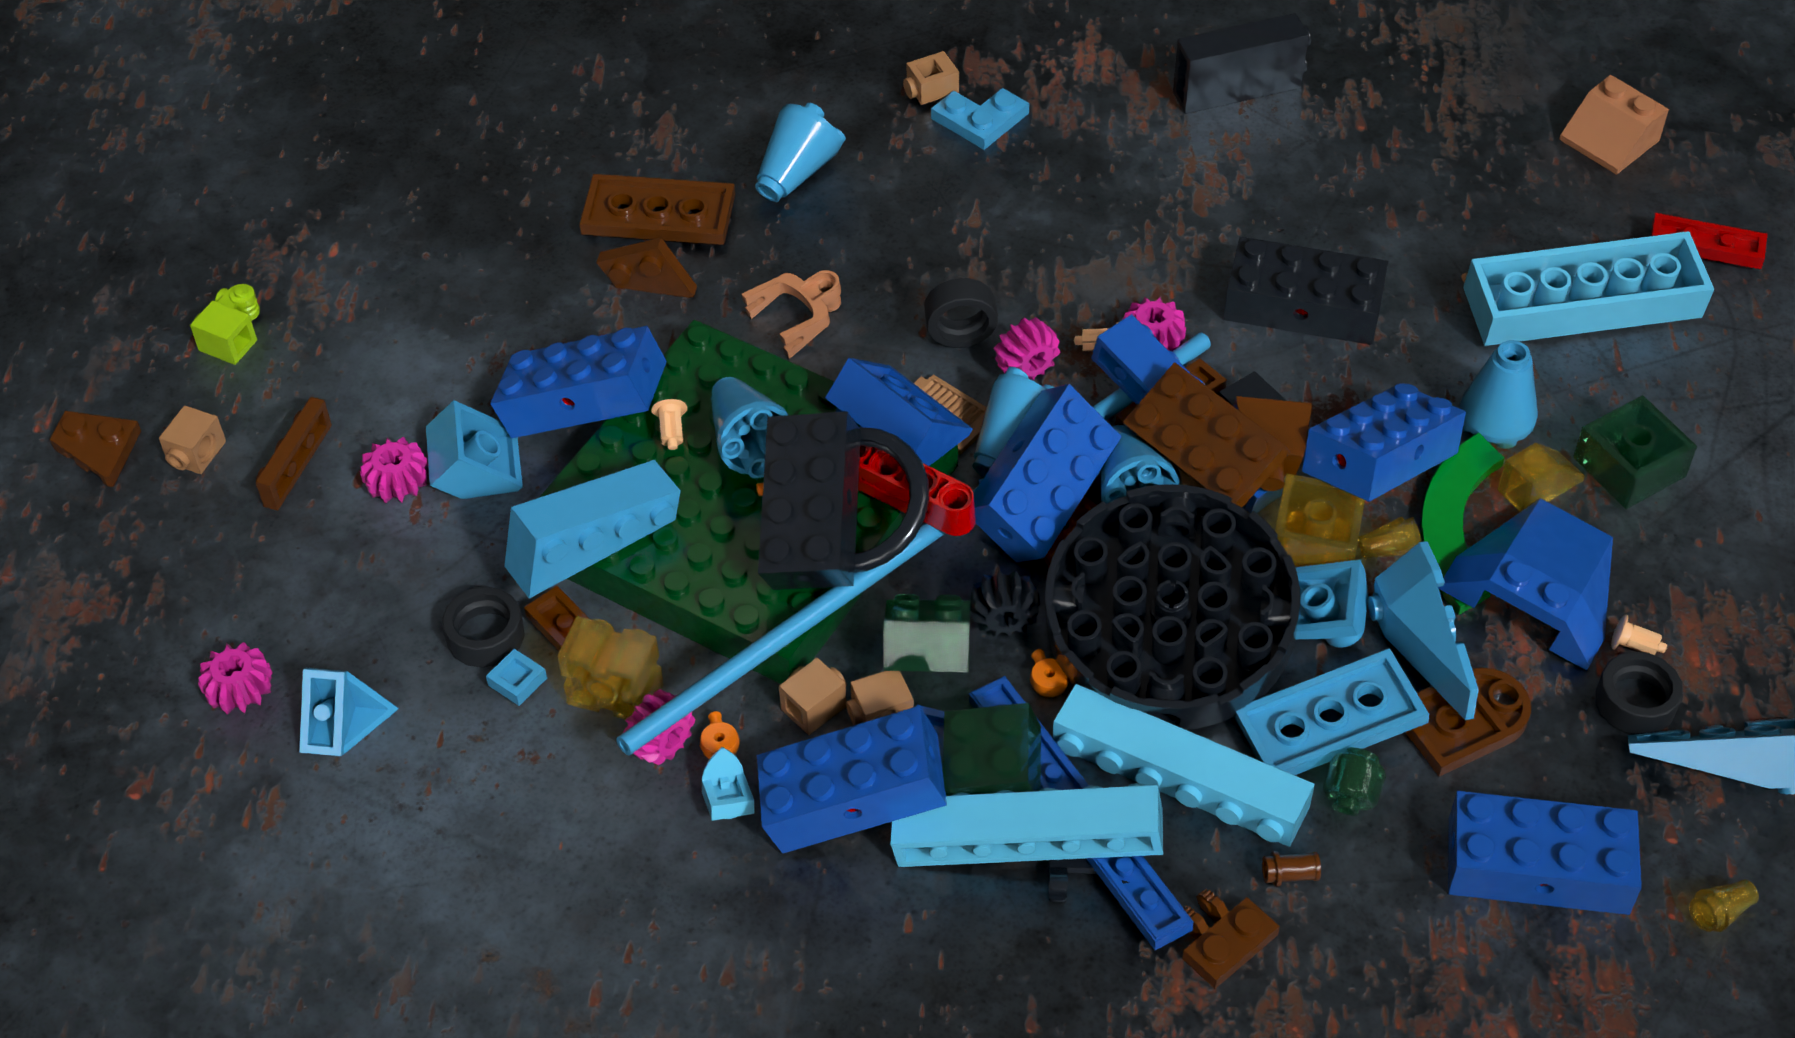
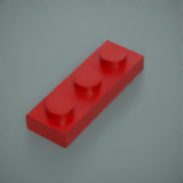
[1650,213,1767,269]

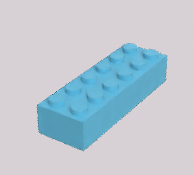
[1463,231,1714,346]

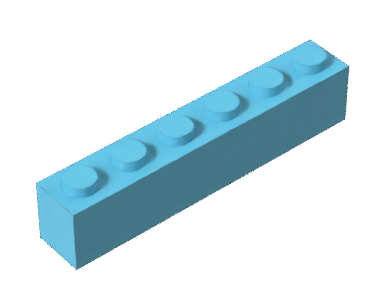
[1053,684,1315,847]
[890,783,1163,867]

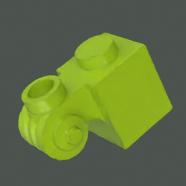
[190,284,260,365]

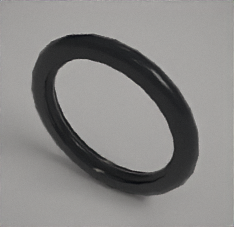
[854,427,929,573]

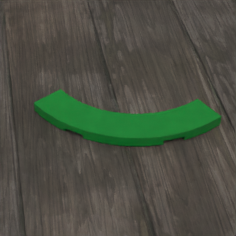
[1420,433,1505,615]

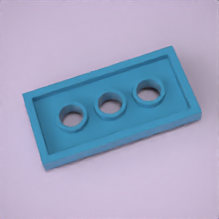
[1235,648,1429,775]

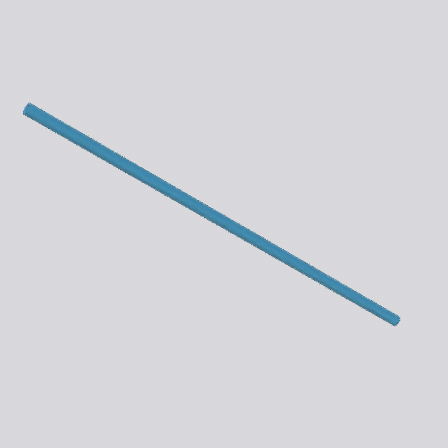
[616,333,1211,756]

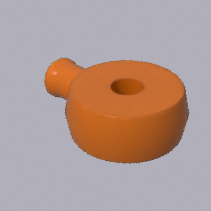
[1030,649,1069,697]
[700,711,740,759]

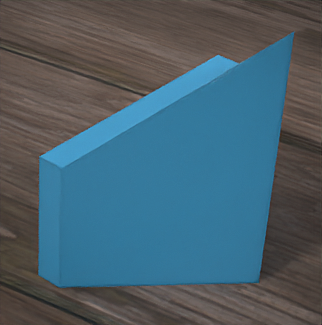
[299,667,399,756]

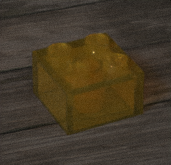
[1275,474,1365,567]

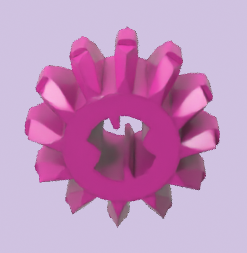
[1122,297,1186,351]
[994,317,1061,381]
[360,437,429,503]
[198,642,273,715]
[623,689,695,766]

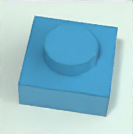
[486,649,547,706]

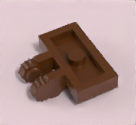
[1182,888,1280,989]

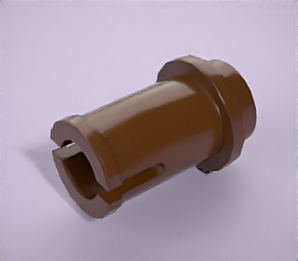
[1262,851,1321,887]

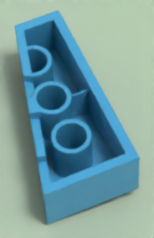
[504,460,681,598]

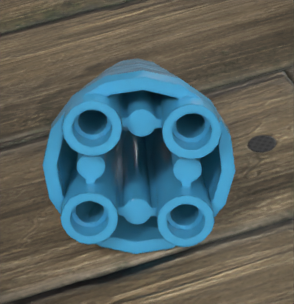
[755,102,846,202]
[1459,340,1538,449]
[972,367,1054,477]
[711,377,789,478]
[1101,425,1180,504]

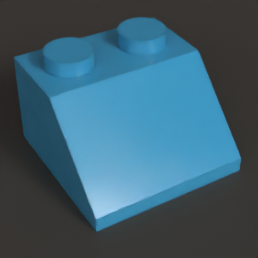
[426,400,523,499]

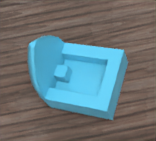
[702,747,754,821]

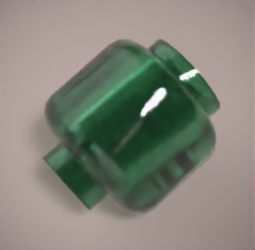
[1323,747,1386,816]

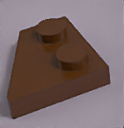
[596,237,697,298]
[50,411,141,487]

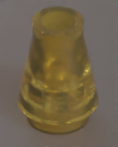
[1358,516,1421,560]
[1689,879,1759,932]

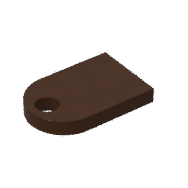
[1405,668,1531,777]

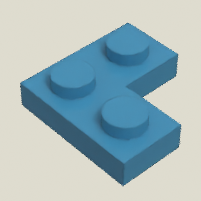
[931,88,1029,150]

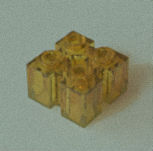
[557,616,664,720]

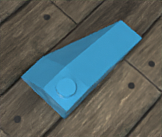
[1368,541,1479,720]
[1627,718,1795,794]

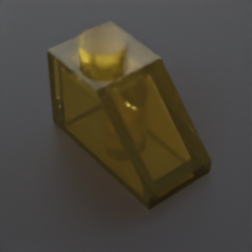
[1498,443,1585,512]

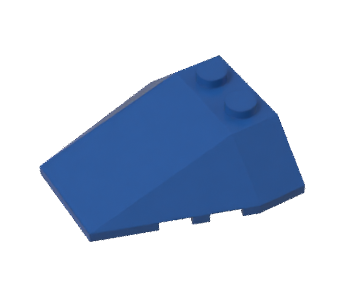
[1438,498,1613,671]

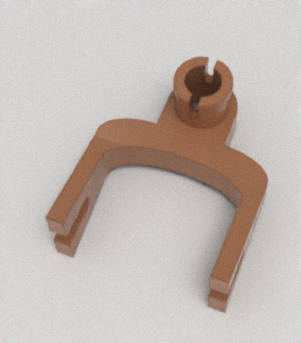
[741,270,841,359]

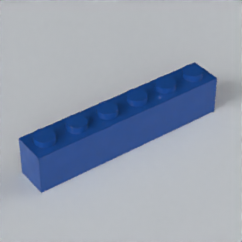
[1091,314,1290,513]

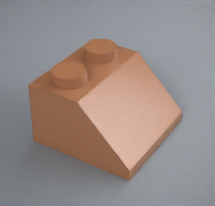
[1559,75,1669,175]

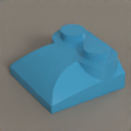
[1295,560,1368,648]

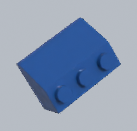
[825,358,973,466]

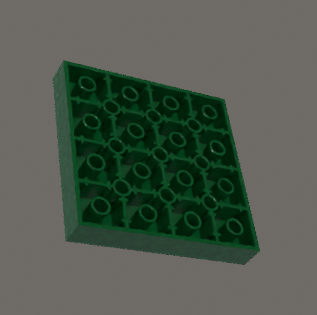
[539,320,958,684]

